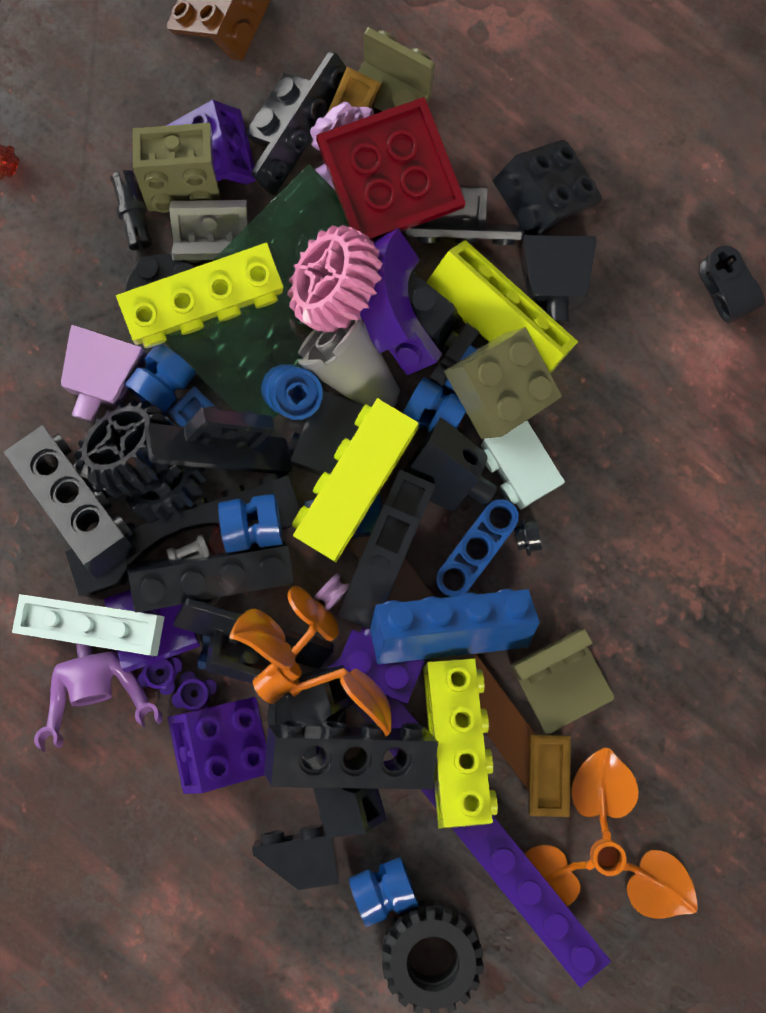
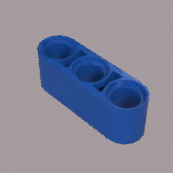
[435,499,518,597]

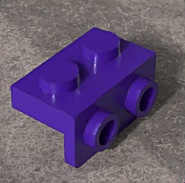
[337,627,425,705]

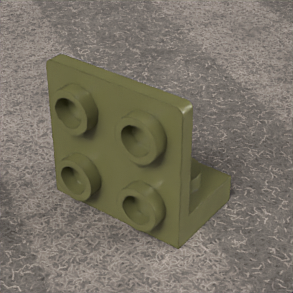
[358,27,435,114]
[133,123,222,213]
[510,629,614,734]

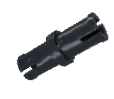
[110,170,152,250]

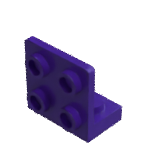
[166,100,256,185]
[167,697,267,794]

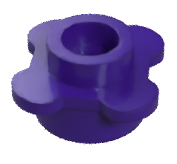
[138,657,183,695]
[172,671,217,711]

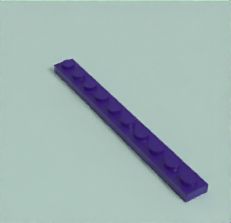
[327,658,611,988]

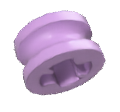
[314,573,350,610]

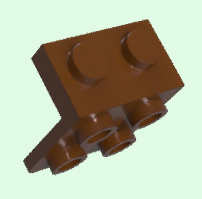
[167,0,271,61]

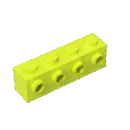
[426,240,578,373]
[116,242,283,348]
[292,398,419,562]
[423,659,498,829]

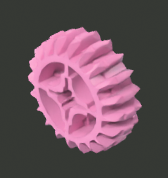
[287,225,383,333]

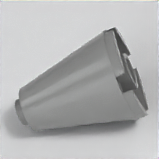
[298,316,400,408]

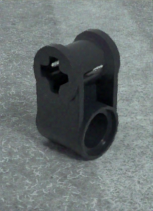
[698,246,765,324]

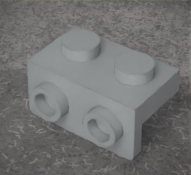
[169,200,250,263]

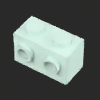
[481,421,565,510]

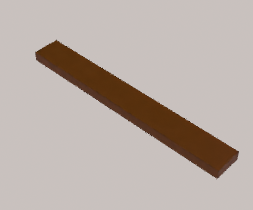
[347,536,536,791]

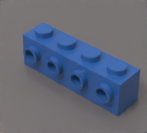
[370,589,539,664]

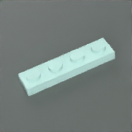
[12,594,164,656]

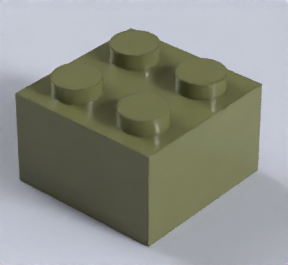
[444,327,563,439]

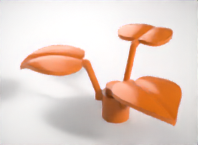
[230,586,391,737]
[524,748,698,919]

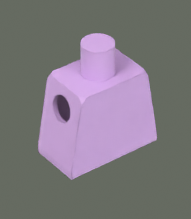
[61,325,147,423]

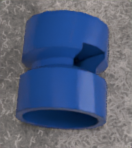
[124,344,197,414]
[261,364,323,420]
[403,377,466,434]
[218,493,283,553]
[348,857,419,927]

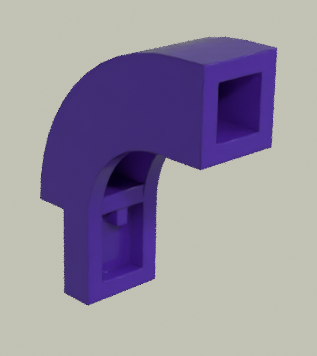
[360,229,442,375]

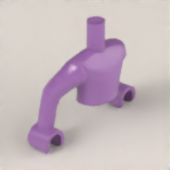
[34,643,163,752]

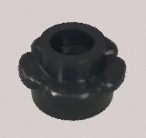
[514,518,542,556]

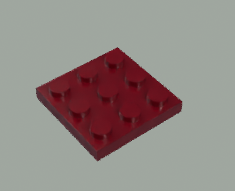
[316,97,466,241]

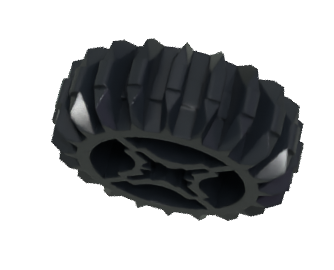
[74,400,174,500]

